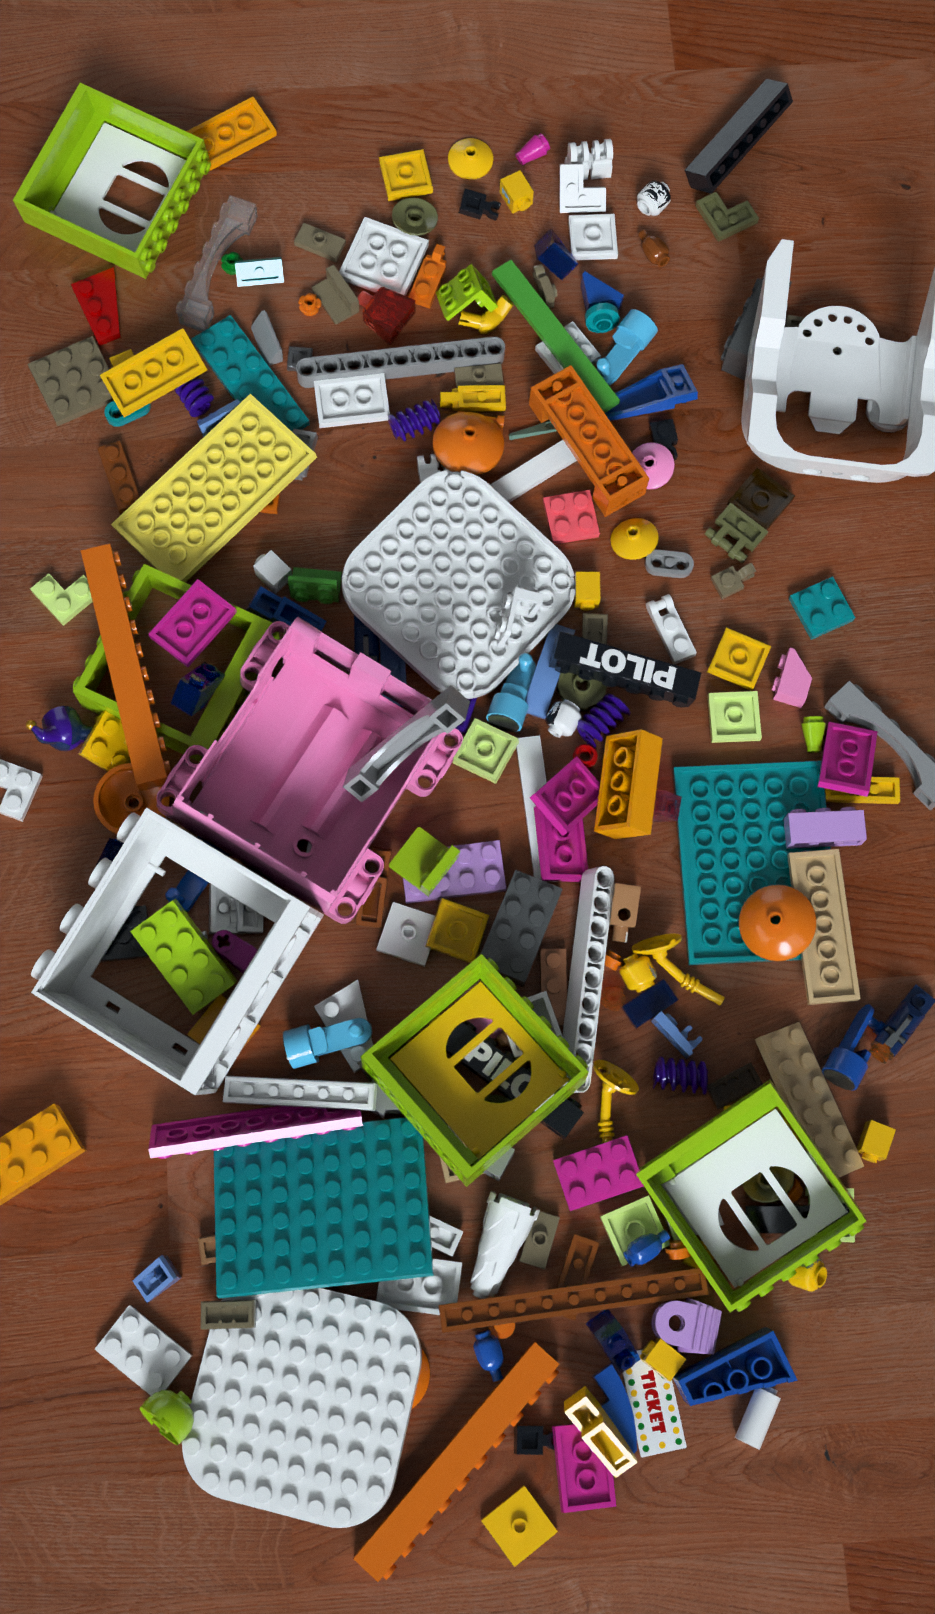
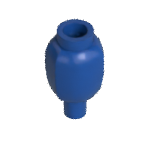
[623,1230,670,1266]
[473,1330,504,1382]

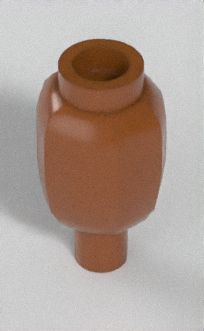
[638,230,670,267]

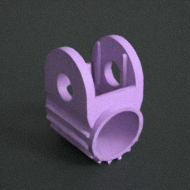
[651,1298,722,1355]

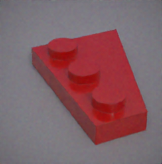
[71,267,121,346]

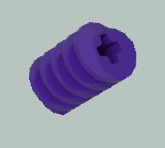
[175,375,214,417]
[388,399,441,442]
[577,694,631,748]
[653,1057,708,1095]

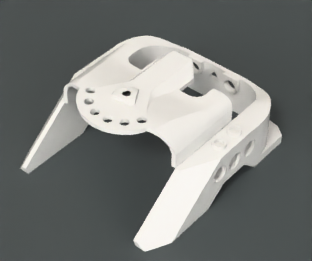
[741,239,935,483]

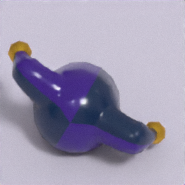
[26,706,100,751]

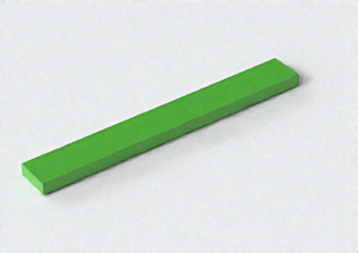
[492,260,620,413]

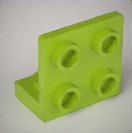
[436,263,498,321]
[389,827,460,897]

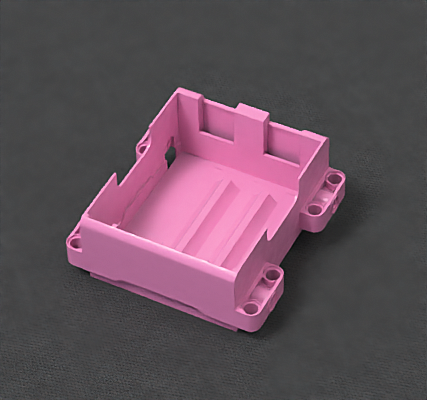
[156,617,463,924]

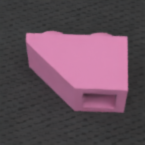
[771,648,812,708]

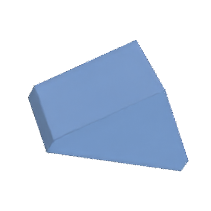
[133,1255,182,1303]

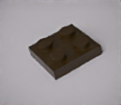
[727,467,795,530]

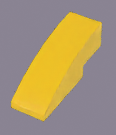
[564,1386,637,1478]

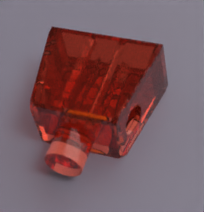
[358,287,416,345]

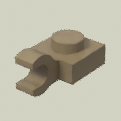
[711,563,756,600]

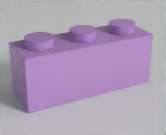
[784,807,867,849]

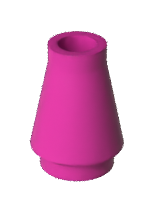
[515,133,550,166]

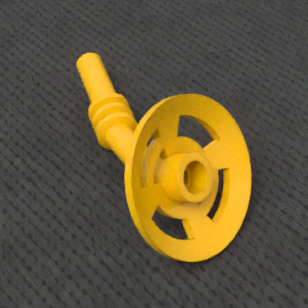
[632,933,725,1006]
[593,1060,639,1143]

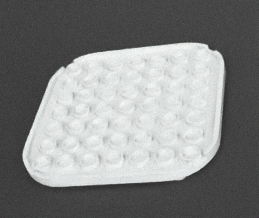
[342,470,575,699]
[182,1288,422,1528]

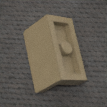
[312,264,359,324]

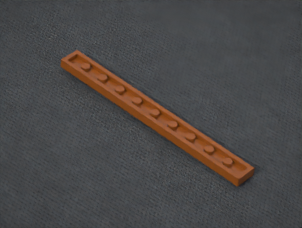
[438,1268,709,1333]

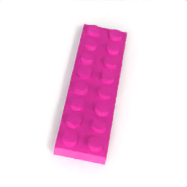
[149,1106,363,1159]

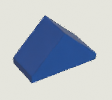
[580,271,624,312]

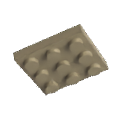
[28,336,114,426]

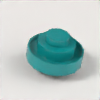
[585,303,620,333]

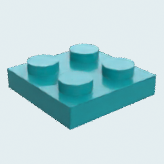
[789,577,856,640]

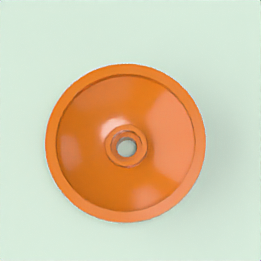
[432,412,504,475]
[93,763,170,835]
[739,885,817,961]

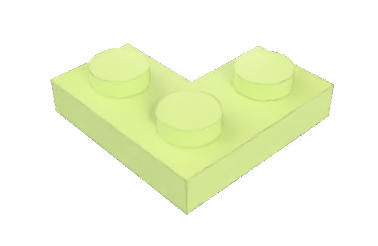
[30,574,93,626]

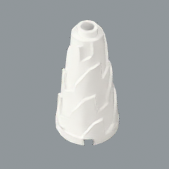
[470,1191,540,1299]

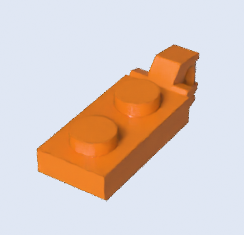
[408,244,447,309]

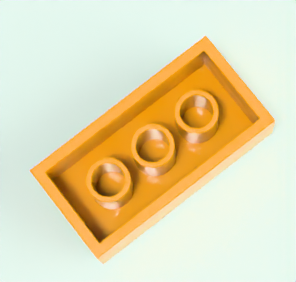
[594,729,663,839]
[0,1103,86,1206]

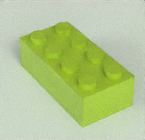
[130,898,237,1015]

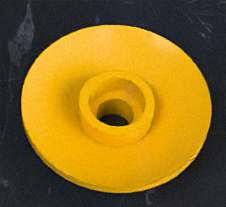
[448,138,493,180]
[611,518,659,560]

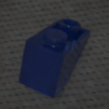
[171,662,225,716]
[585,1309,641,1375]

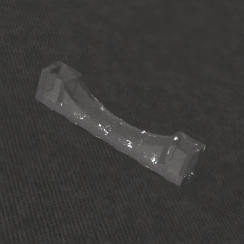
[176,195,258,332]

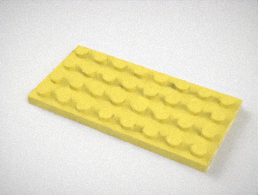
[111,394,317,582]

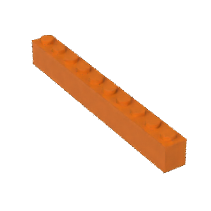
[80,543,172,791]
[353,1341,559,1582]

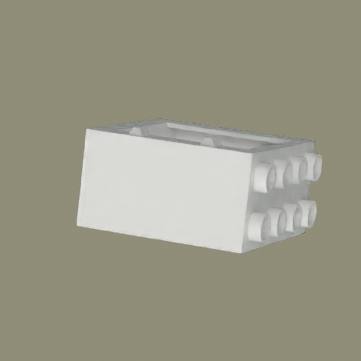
[31,807,324,1095]

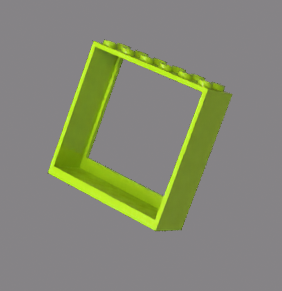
[73,564,280,762]

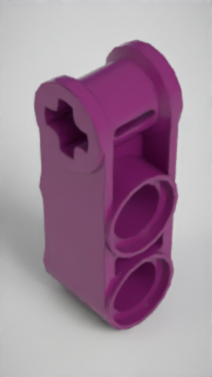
[212,930,258,974]

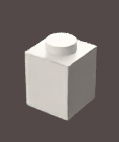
[253,550,292,594]

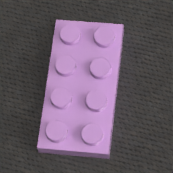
[403,840,506,904]

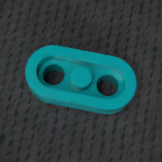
[104,401,151,427]

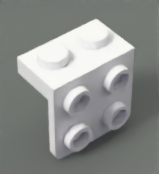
[494,587,544,648]

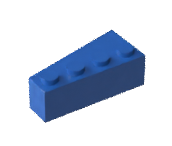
[673,1327,798,1406]

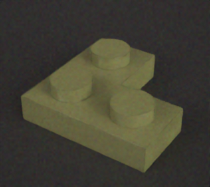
[695,192,759,242]

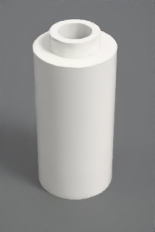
[734,1387,781,1450]

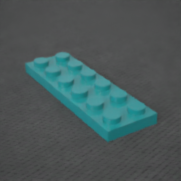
[191,315,310,432]

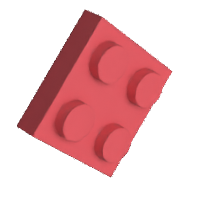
[543,490,600,545]

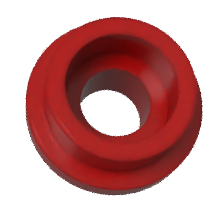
[573,744,598,769]

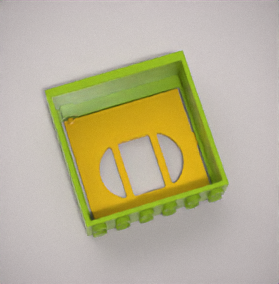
[360,954,589,1187]

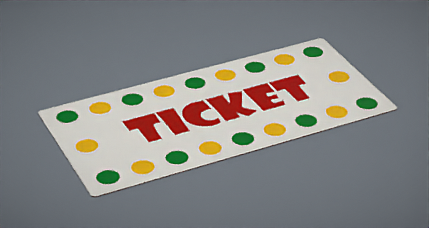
[619,1349,687,1457]

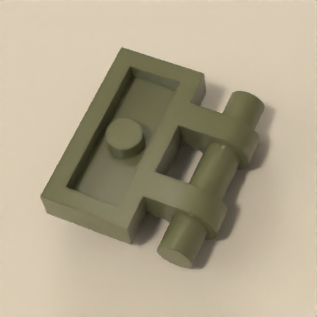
[705,503,768,564]

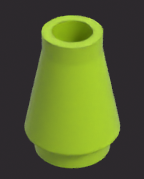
[801,716,826,753]

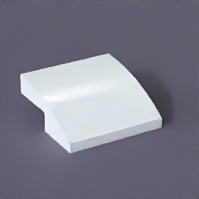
[209,883,263,934]

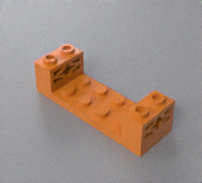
[529,365,650,517]

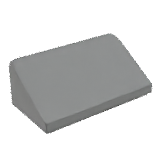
[251,310,283,366]

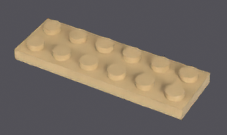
[787,849,860,1005]
[755,1022,864,1183]

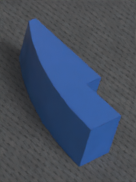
[246,586,326,631]
[592,1363,637,1453]

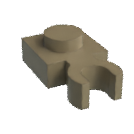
[532,264,557,309]

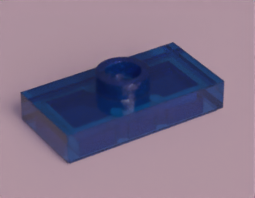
[621,979,679,1029]

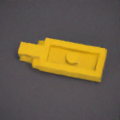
[440,385,506,411]

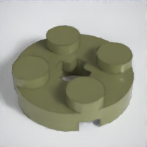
[557,673,607,712]

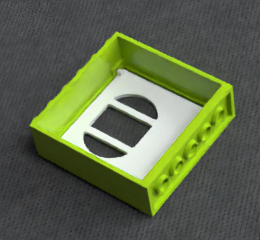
[13,83,211,279]
[636,1080,866,1312]

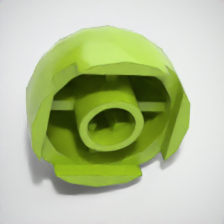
[140,1390,194,1445]

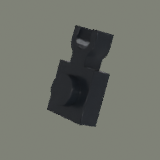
[458,188,501,220]
[649,419,678,460]
[514,1425,554,1455]

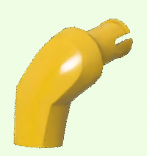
[458,295,514,334]

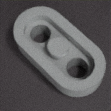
[645,550,694,578]

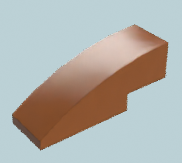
[356,846,392,928]

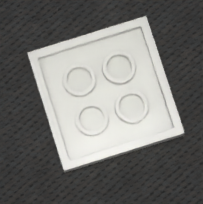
[339,217,429,303]

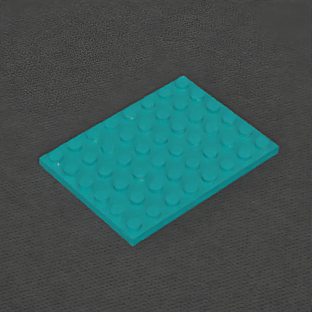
[672,761,831,965]
[214,1118,434,1298]

